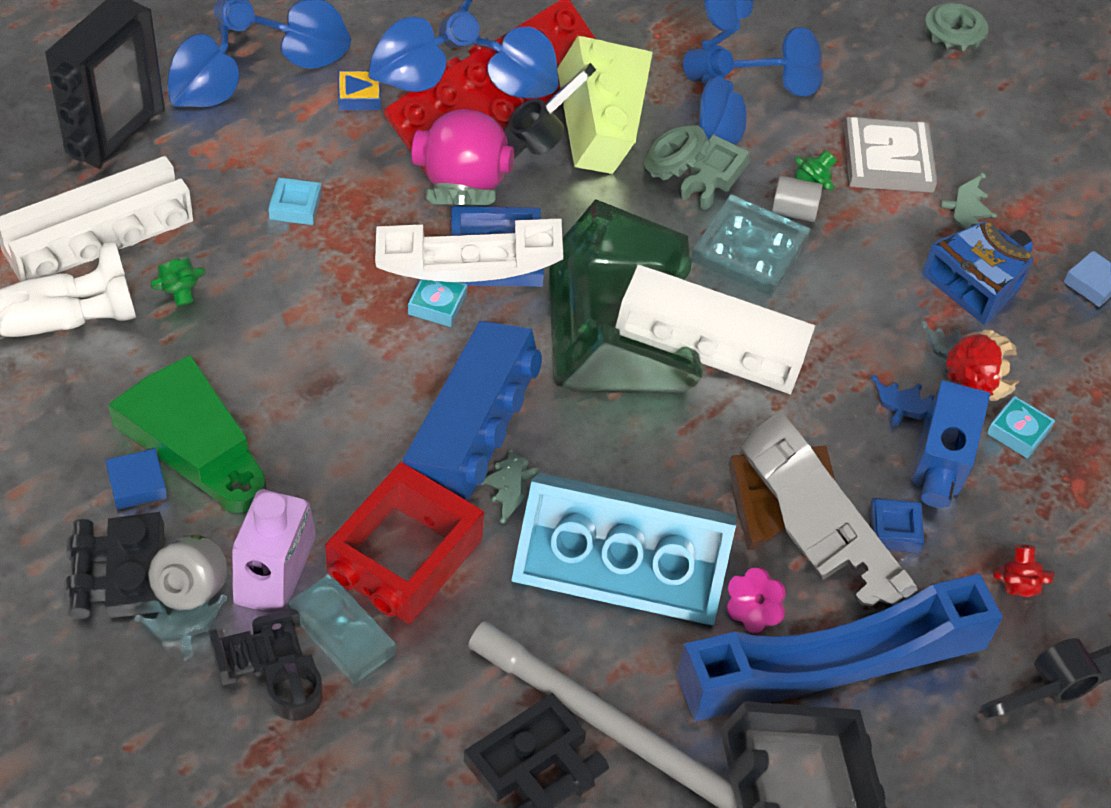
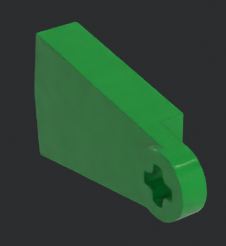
[108,355,267,513]

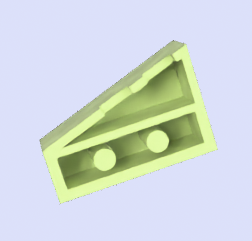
[557,36,653,174]

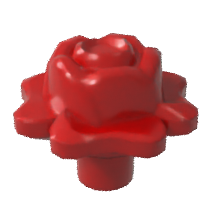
[993,544,1055,597]

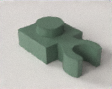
[681,135,750,210]

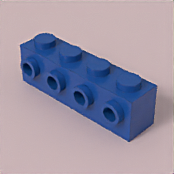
[403,321,542,502]

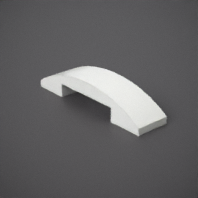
[375,219,563,282]

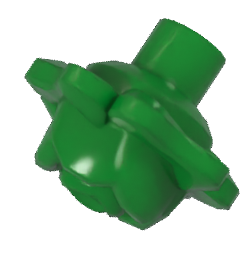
[794,149,838,191]
[150,257,206,307]

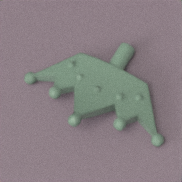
[941,172,997,230]
[481,449,540,524]

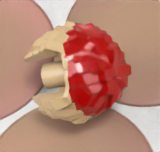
[945,330,1019,401]

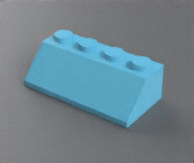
[511,472,736,626]

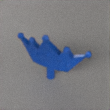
[871,375,934,426]

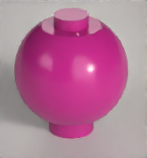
[412,109,514,189]

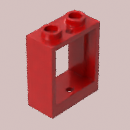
[325,461,484,625]

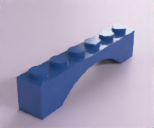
[677,573,1003,722]

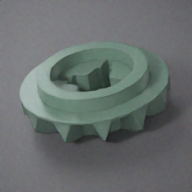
[925,3,988,52]
[644,125,710,181]
[425,183,496,205]

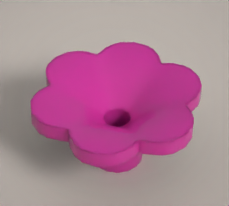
[727,567,786,633]

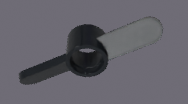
[504,62,596,159]
[981,638,1111,718]

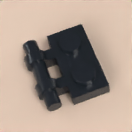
[64,512,164,619]
[463,693,609,808]

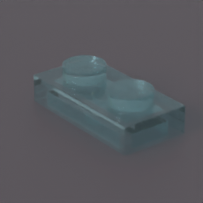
[288,574,396,684]

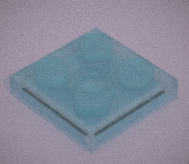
[691,194,811,297]

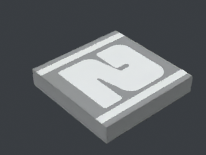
[844,117,937,193]

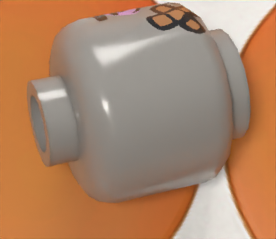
[148,534,228,610]

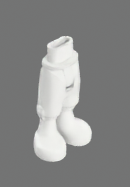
[0,241,136,339]

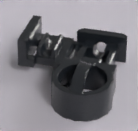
[209,609,323,721]

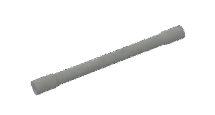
[468,621,737,808]

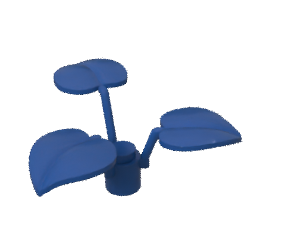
[167,0,351,107]
[369,0,559,99]
[683,0,823,145]

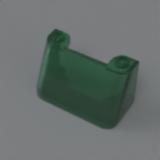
[549,199,703,394]

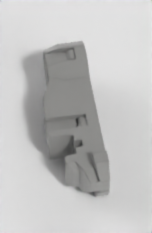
[740,411,919,607]

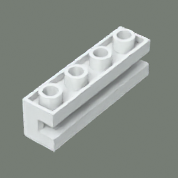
[0,156,193,282]
[614,264,815,394]

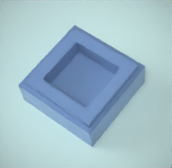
[1064,251,1111,307]

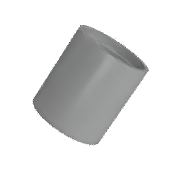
[771,175,823,222]

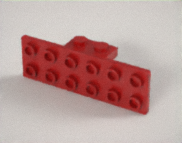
[383,0,596,180]

